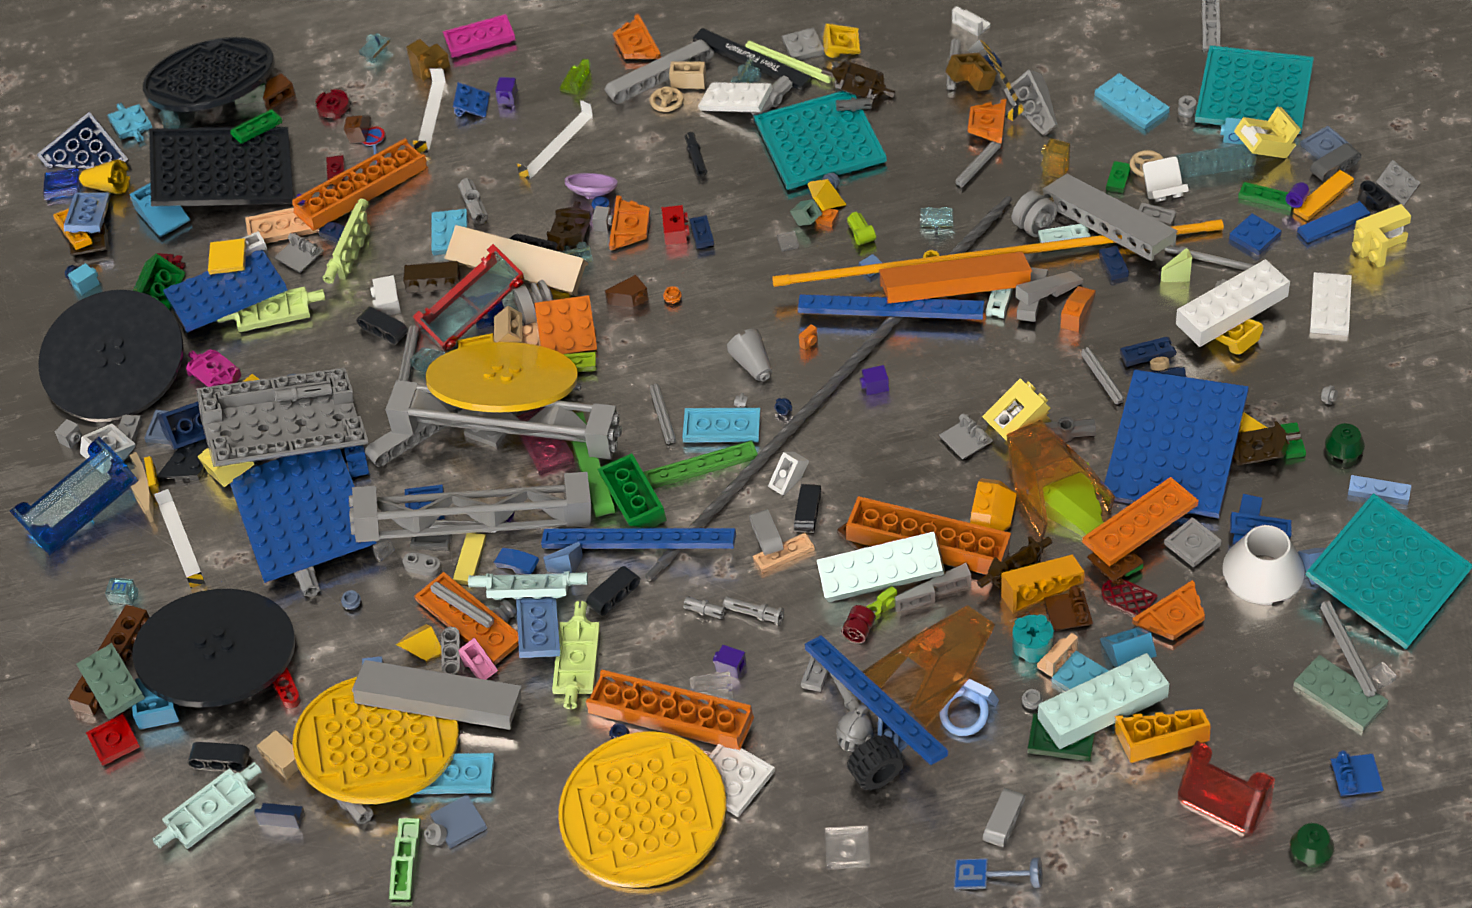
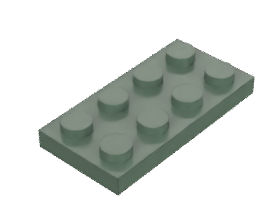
[76,643,145,719]
[1294,655,1389,732]

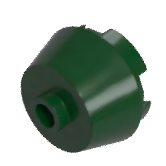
[1325,423,1365,463]
[1290,823,1334,867]

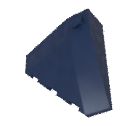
[37,112,129,169]

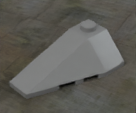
[1004,70,1058,136]

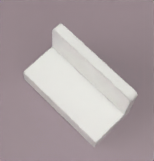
[952,6,990,37]

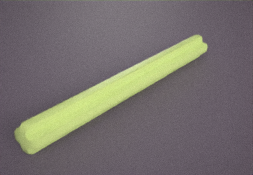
[745,41,832,83]

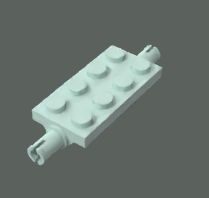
[468,571,588,600]
[152,762,262,849]

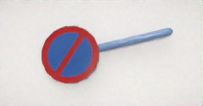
[362,127,385,163]

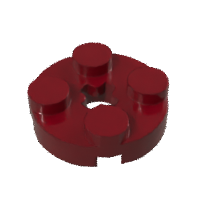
[315,89,350,119]

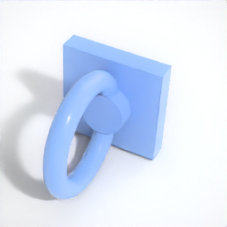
[939,672,999,736]

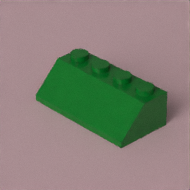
[133,253,186,309]
[597,453,667,528]

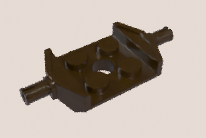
[821,60,896,104]
[547,201,591,252]
[1233,421,1302,466]
[977,536,1053,589]

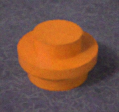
[663,286,682,303]

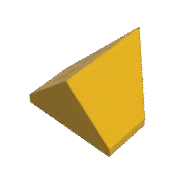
[807,179,847,211]
[396,624,442,663]

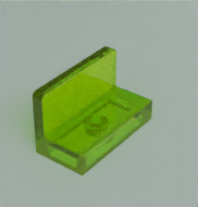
[560,59,591,95]

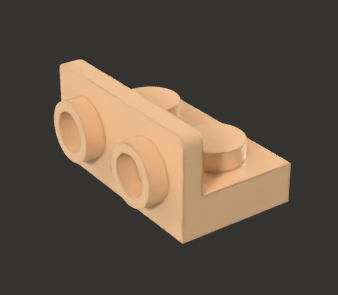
[1037,633,1078,677]

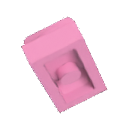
[458,638,498,680]

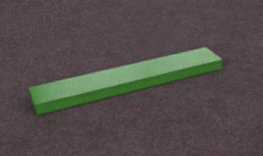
[643,441,758,489]

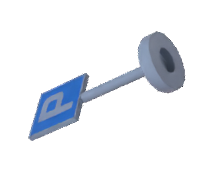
[954,857,1043,889]

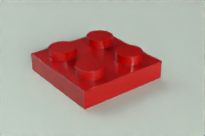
[86,714,140,766]

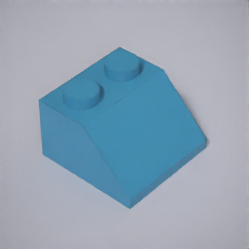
[1100,627,1157,667]

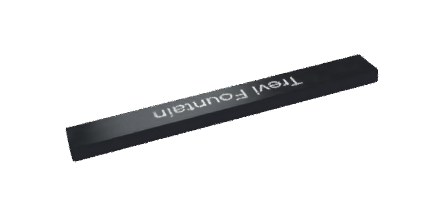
[692,28,812,91]

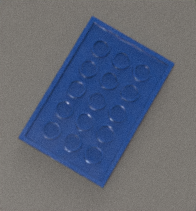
[163,250,288,332]

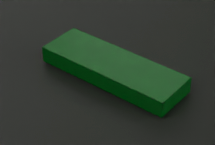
[231,109,282,144]
[1238,182,1292,211]

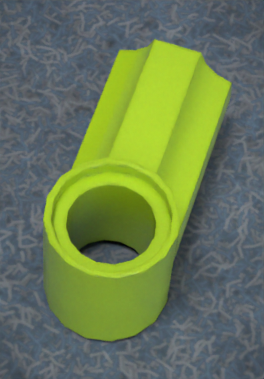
[847,211,876,246]

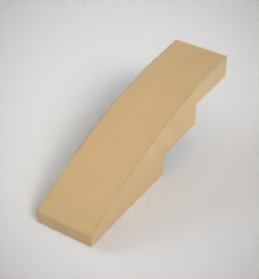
[129,452,154,523]

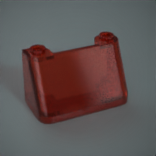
[1177,741,1275,834]

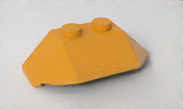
[970,478,1017,531]

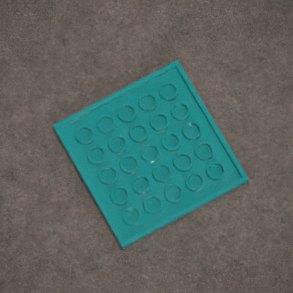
[1195,45,1314,134]
[754,91,887,190]
[1305,493,1472,649]

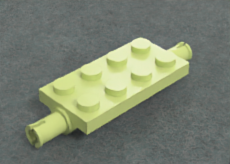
[323,199,370,284]
[218,287,326,332]
[552,601,600,709]

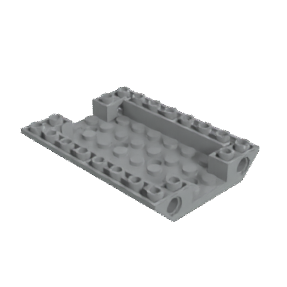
[196,368,368,467]

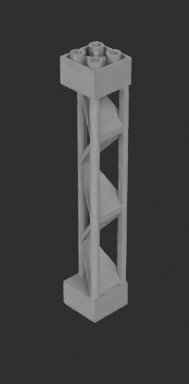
[385,380,622,459]
[349,472,591,542]

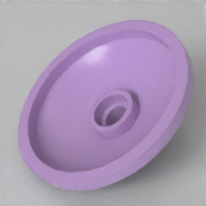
[565,173,617,199]

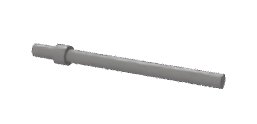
[1165,245,1254,270]

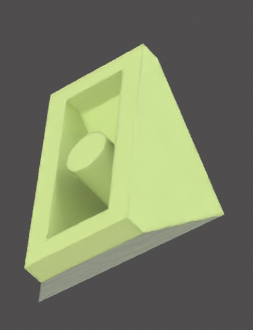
[1161,248,1192,282]

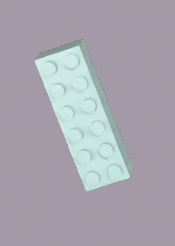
[817,532,945,602]
[1038,653,1169,749]

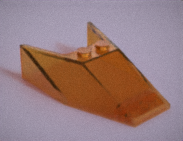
[1006,421,1115,538]
[863,605,995,727]

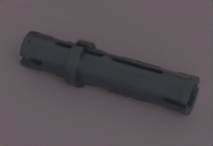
[684,132,707,177]

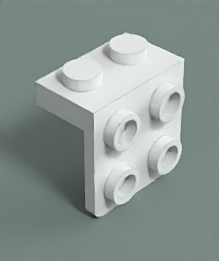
[1142,157,1188,202]

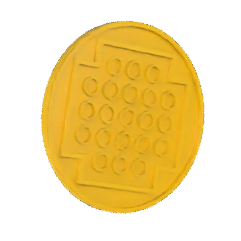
[426,342,577,412]
[292,677,459,804]
[558,731,727,888]

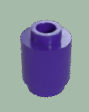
[1286,182,1309,208]

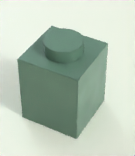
[790,199,822,226]

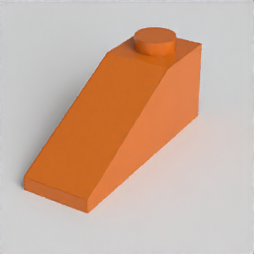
[1061,286,1096,332]

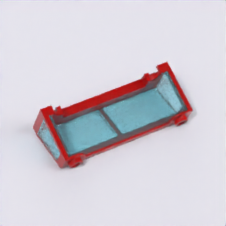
[412,244,525,352]

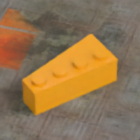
[1001,554,1084,614]
[1115,709,1211,763]

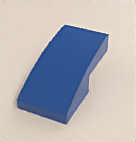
[344,445,369,478]
[493,548,539,574]

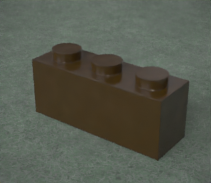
[403,261,460,293]

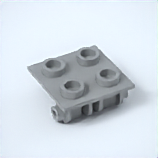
[1375,160,1420,206]
[274,233,324,273]
[939,413,993,460]

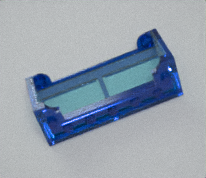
[10,437,139,555]

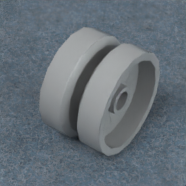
[1012,190,1057,237]

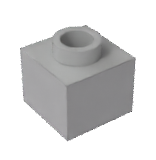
[592,206,613,232]
[55,419,83,449]

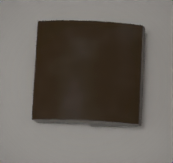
[69,223,107,256]

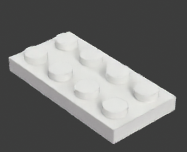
[698,82,773,112]
[1310,272,1352,336]

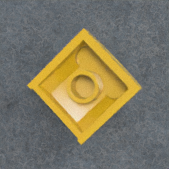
[823,23,861,58]
[1215,319,1263,354]

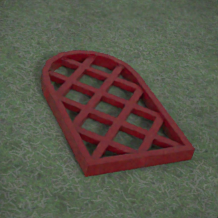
[1101,579,1158,617]

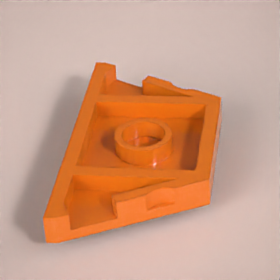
[613,14,661,59]
[968,99,1006,143]
[609,196,650,250]
[1132,580,1205,640]

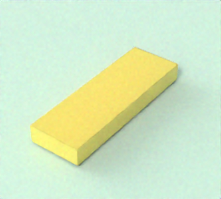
[453,533,487,585]

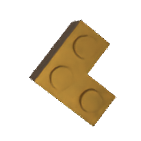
[406,39,450,81]
[945,53,997,91]

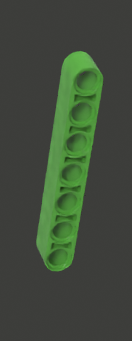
[571,412,615,518]

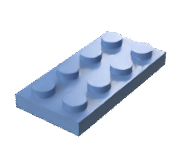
[64,192,110,233]
[516,597,560,658]

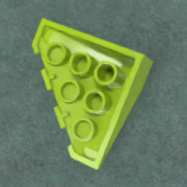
[1029,455,1104,537]

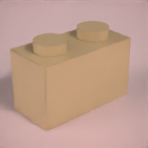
[669,61,706,89]
[494,306,522,343]
[257,730,299,780]

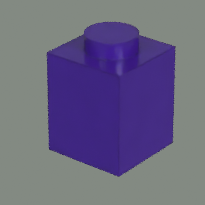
[495,77,518,104]
[859,365,889,396]
[713,645,746,679]

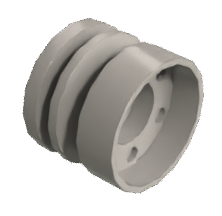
[513,280,554,325]

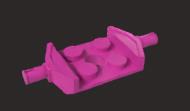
[186,349,242,387]

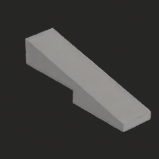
[1201,0,1220,51]
[1017,267,1048,322]
[1016,271,1084,306]
[895,563,971,612]

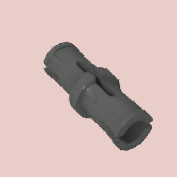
[836,97,871,112]

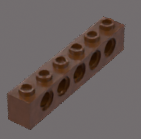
[68,604,150,716]

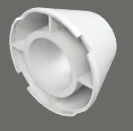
[1222,525,1305,605]

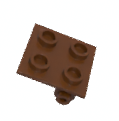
[1087,551,1144,586]
[1044,585,1093,631]

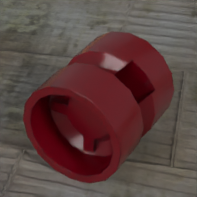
[841,605,876,644]

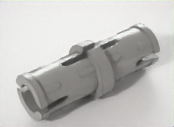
[684,596,725,619]

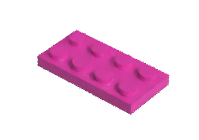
[443,14,516,57]

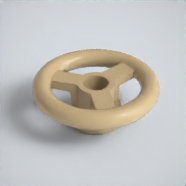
[650,87,684,112]
[1130,150,1164,177]

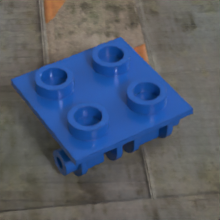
[453,82,490,117]
[1331,751,1384,796]

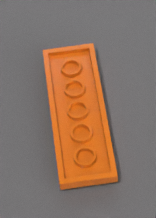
[1082,477,1199,566]
[414,572,519,666]

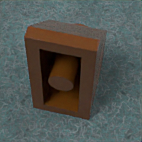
[263,73,296,111]
[344,115,371,144]
[605,275,649,308]

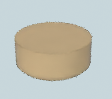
[1150,357,1170,371]

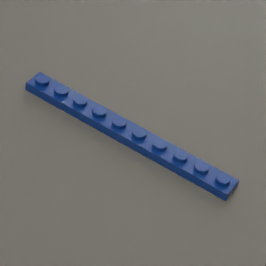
[798,294,984,320]
[541,528,736,549]
[805,635,948,765]

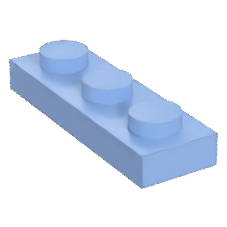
[1348,475,1411,505]

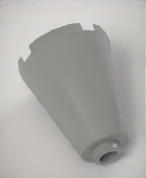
[727,328,772,381]

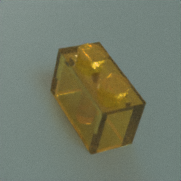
[1041,138,1070,179]

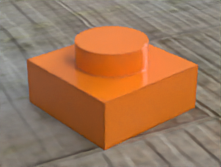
[815,208,839,227]
[799,324,818,350]

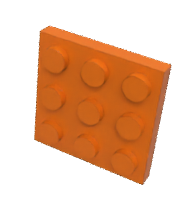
[534,295,597,354]

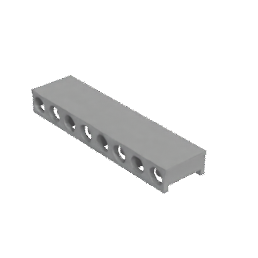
[1043,174,1177,261]
[352,660,522,729]

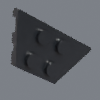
[156,439,208,482]

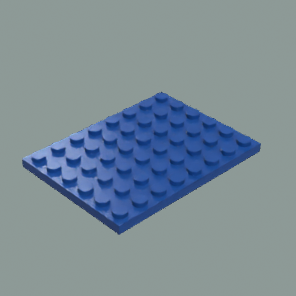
[1101,370,1249,518]
[230,449,376,583]

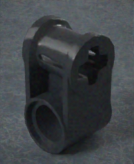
[1358,180,1393,214]

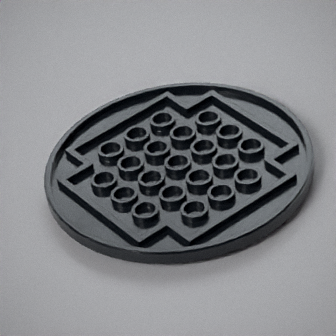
[143,37,275,112]
[38,290,184,422]
[132,589,295,707]

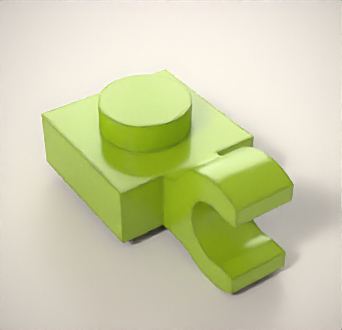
[867,586,897,620]

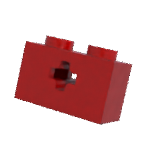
[661,205,690,245]

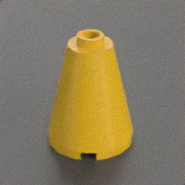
[79,160,130,194]

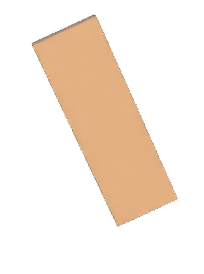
[753,533,815,574]

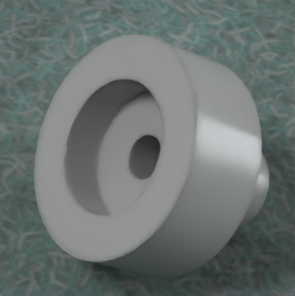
[424,824,447,846]

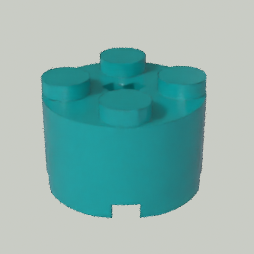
[1012,615,1054,663]

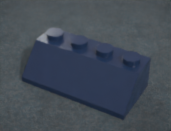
[157,401,206,450]

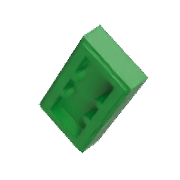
[1106,161,1131,193]
[1280,422,1306,459]

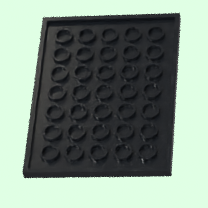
[149,127,293,206]

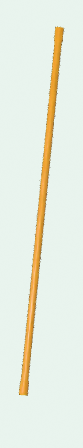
[772,219,1224,287]

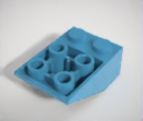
[129,183,190,237]
[132,678,179,730]

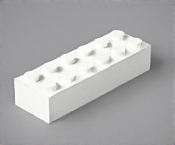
[1176,259,1290,347]

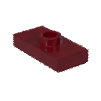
[326,155,346,186]

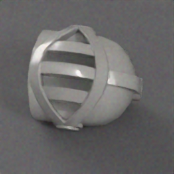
[836,705,873,752]

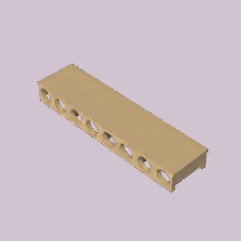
[444,225,588,297]

